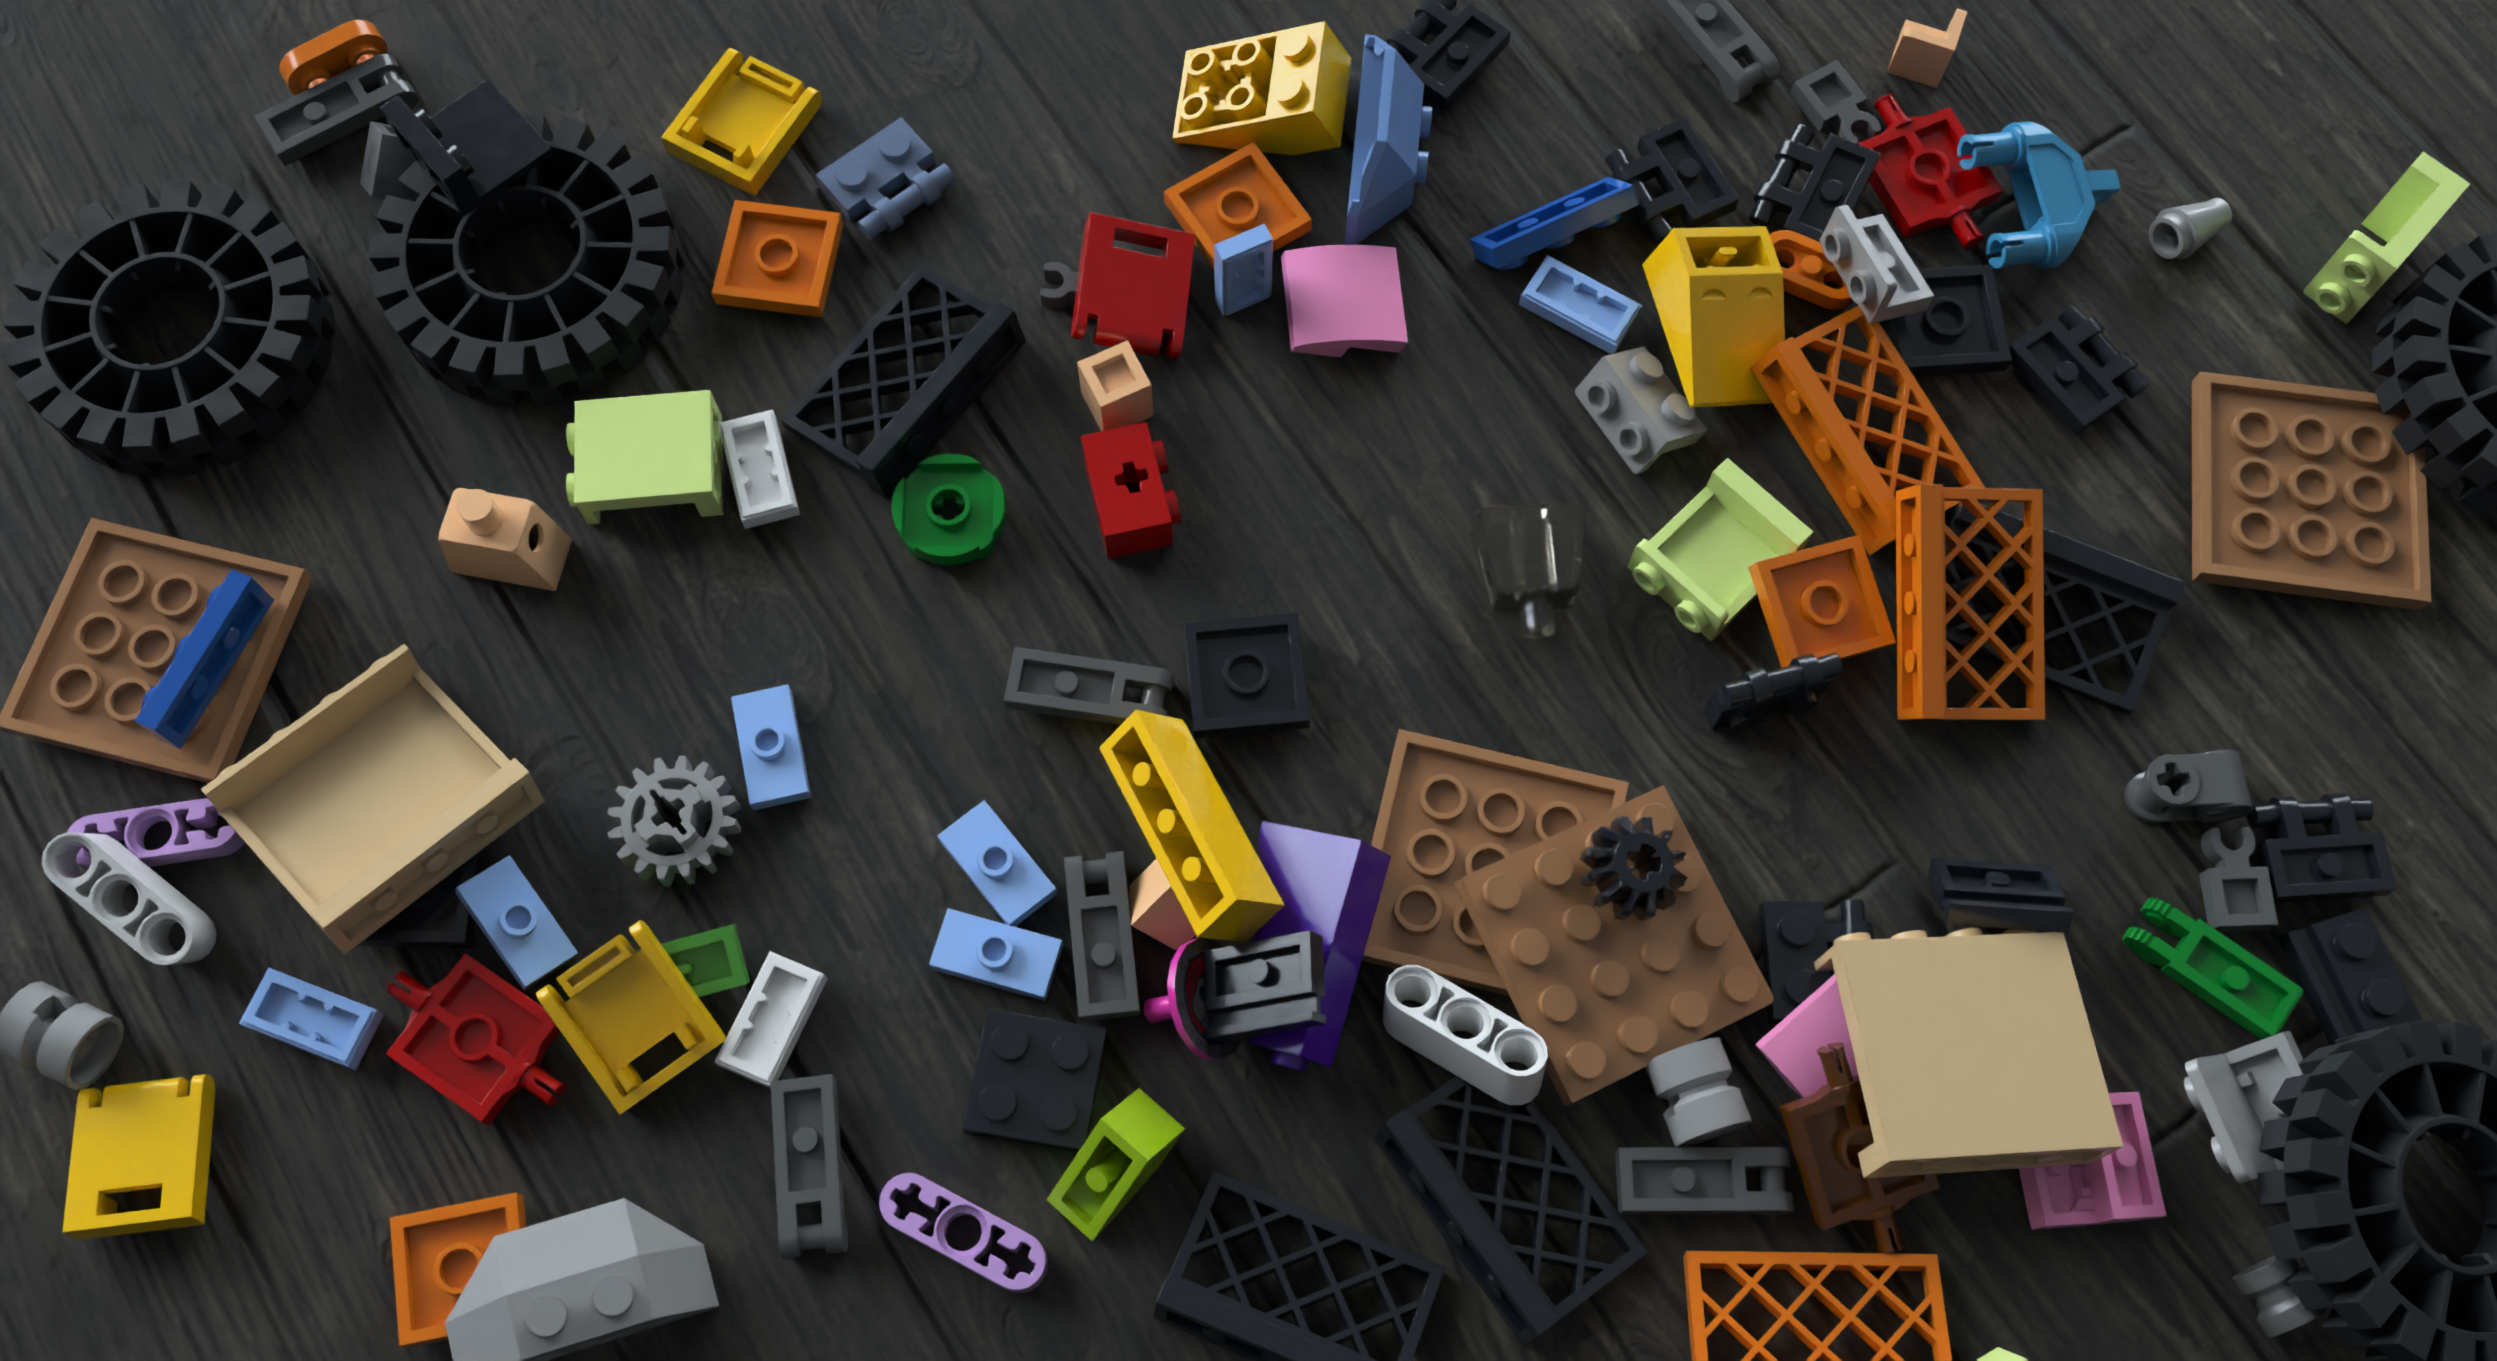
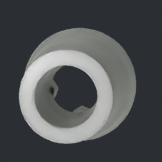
[2149,198,2232,259]

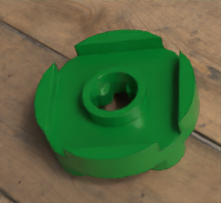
[891,454,1007,565]

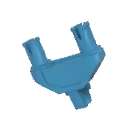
[1957,121,2121,270]

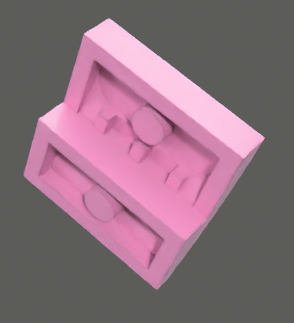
[1281,245,1408,357]
[1755,974,1859,1098]
[2019,1092,2167,1230]

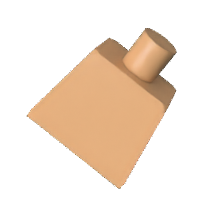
[438,488,572,591]

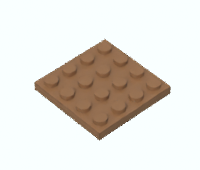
[2192,372,2432,611]
[0,518,313,783]
[1362,729,1629,996]
[1454,785,1774,1106]

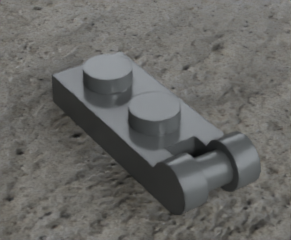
[1652,0,1781,103]
[254,54,419,166]
[1004,647,1175,725]
[1064,851,1140,1022]
[770,1074,848,1260]
[1615,1147,1794,1215]

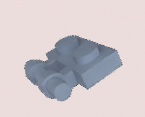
[816,117,956,240]

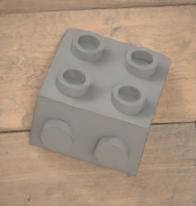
[2184,1031,2304,1183]

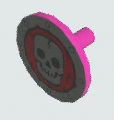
[1144,938,1242,1060]

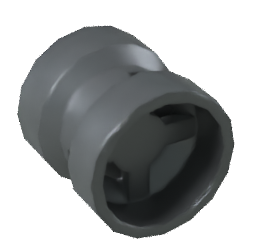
[2233,1256,2327,1338]

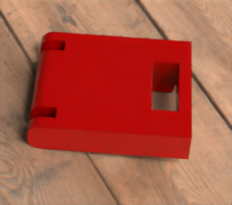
[1071,212,1195,359]

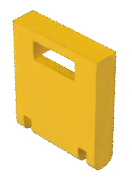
[661,48,822,196]
[536,920,726,1114]
[62,1074,215,1240]

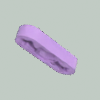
[67,798,245,870]
[879,1173,1048,1293]

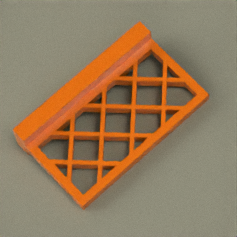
[1751,305,1985,556]
[1896,484,2045,720]
[1683,1251,1952,1361]

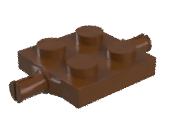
[1779,1042,1940,1254]

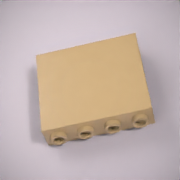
[201,644,545,955]
[1814,928,2124,1178]

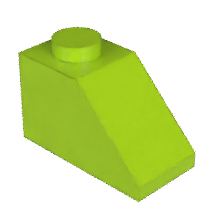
[1047,1088,1185,1241]

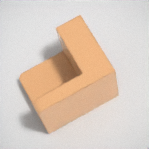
[1887,8,1967,88]
[1077,340,1154,431]
[1129,858,1196,950]

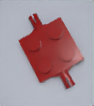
[1858,93,2003,250]
[386,953,566,1126]

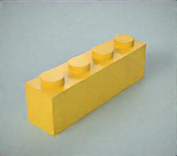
[1099,710,1285,942]

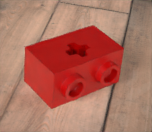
[1081,422,1181,559]

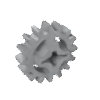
[607,755,742,887]

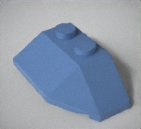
[1345,34,1432,245]

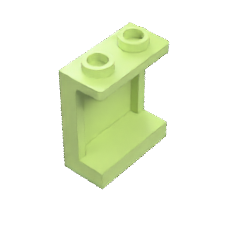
[2303,151,2470,324]
[566,390,724,525]
[1627,458,1813,642]

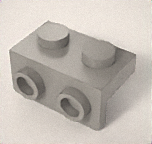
[1819,205,1934,324]
[1575,346,1708,474]

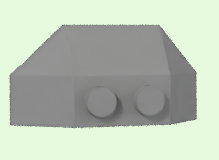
[445,1198,719,1361]

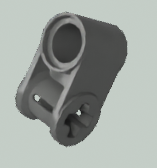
[2124,750,2254,824]

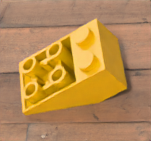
[1172,21,1352,156]
[1642,226,1785,408]

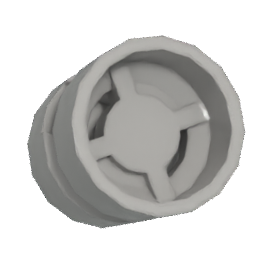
[0,981,124,1090]
[1645,1037,1752,1147]

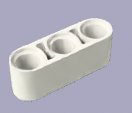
[42,832,217,965]
[1383,965,1548,1105]

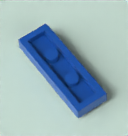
[1470,176,1638,270]
[135,569,274,750]

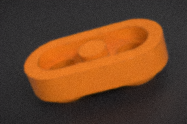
[279,20,387,95]
[1769,230,1854,310]

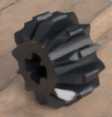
[1579,816,1688,921]

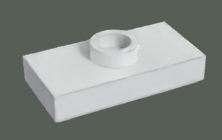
[718,409,800,529]
[714,951,828,1089]

